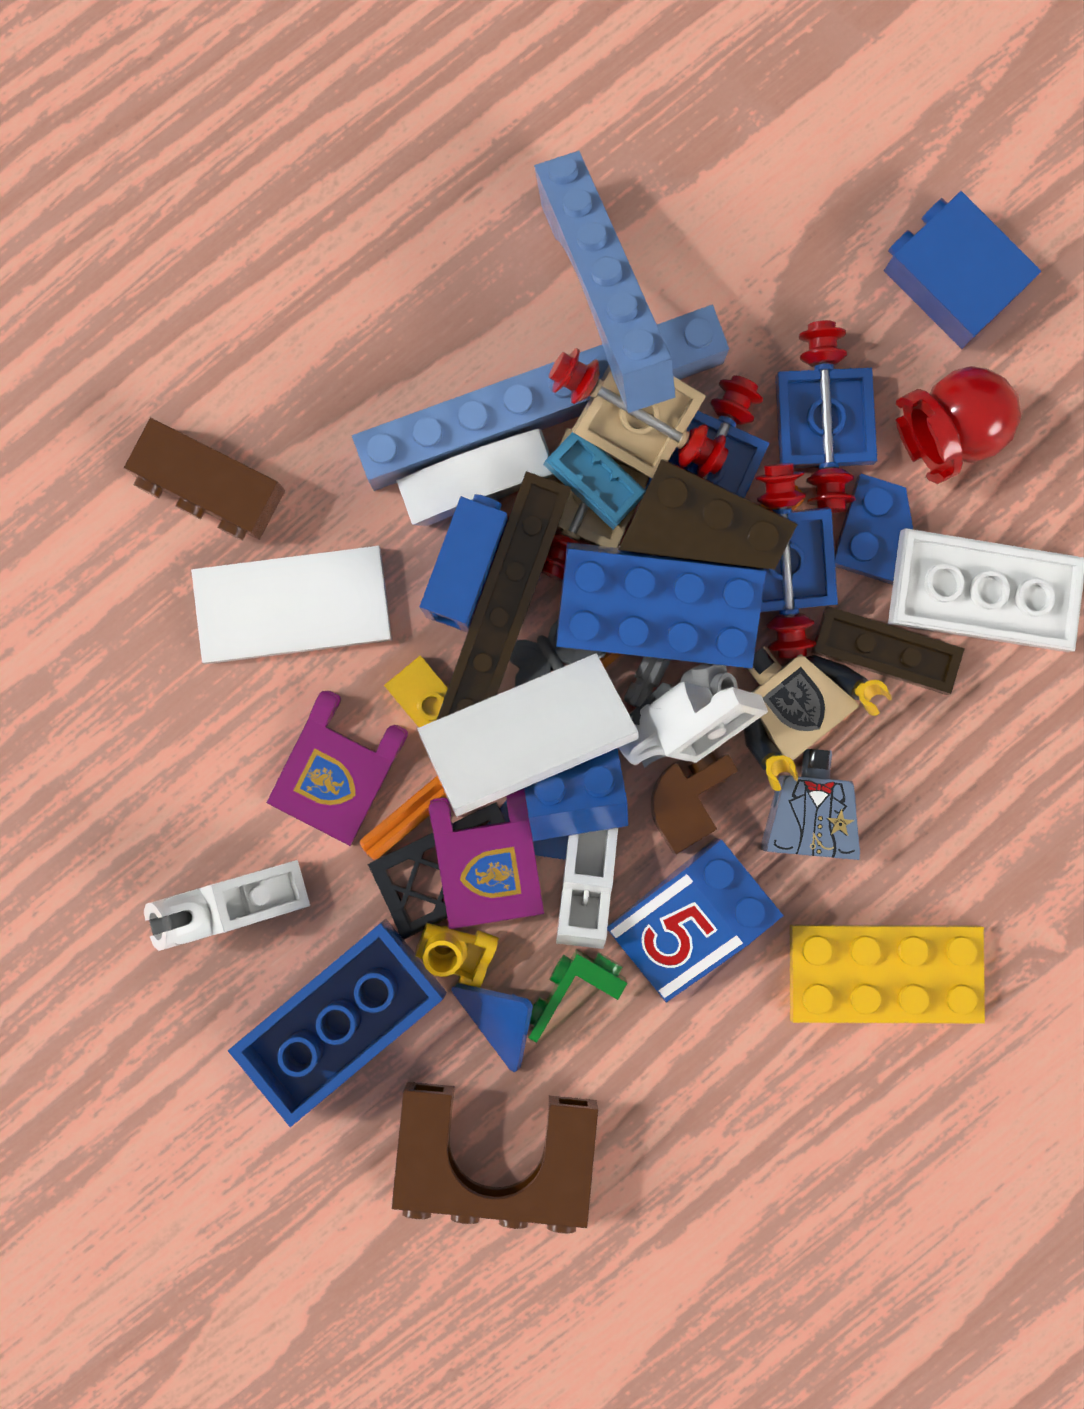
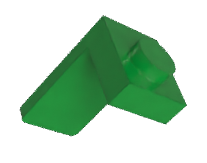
[528,949,628,1043]

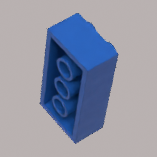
[556,542,766,668]
[228,919,447,1128]

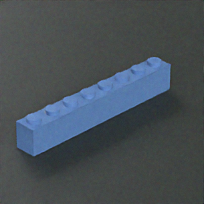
[351,304,729,491]

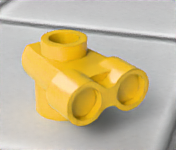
[415,923,499,988]

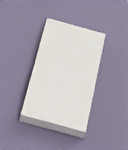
[888,528,1084,652]
[191,546,392,664]
[417,653,638,817]

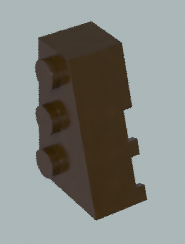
[618,459,798,570]

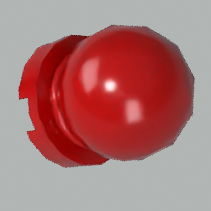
[895,366,1021,484]

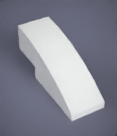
[396,429,554,526]
[556,828,618,949]

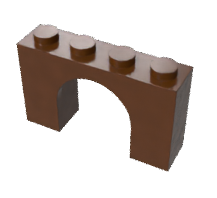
[391,1082,598,1234]

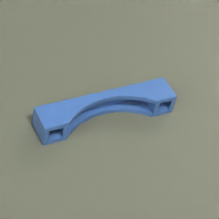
[534,151,676,413]

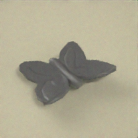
[509,618,606,687]

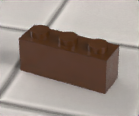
[124,417,285,541]

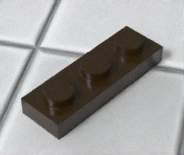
[811,606,965,695]

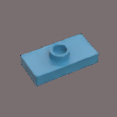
[543,432,646,530]

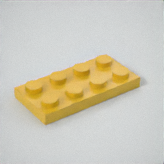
[790,925,985,1024]

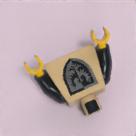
[744,646,892,791]

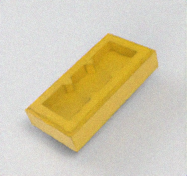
[384,655,448,727]

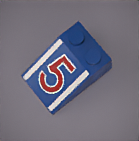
[607,838,784,1003]

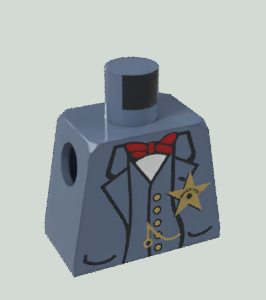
[761,749,860,860]

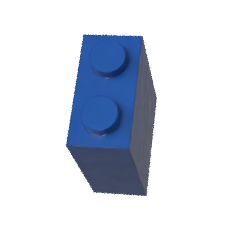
[884,191,1041,349]
[420,494,508,633]

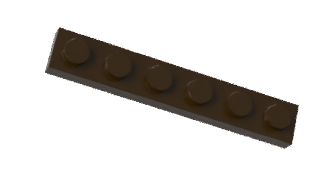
[437,471,571,720]

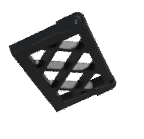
[368,802,506,940]

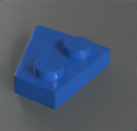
[834,474,913,585]

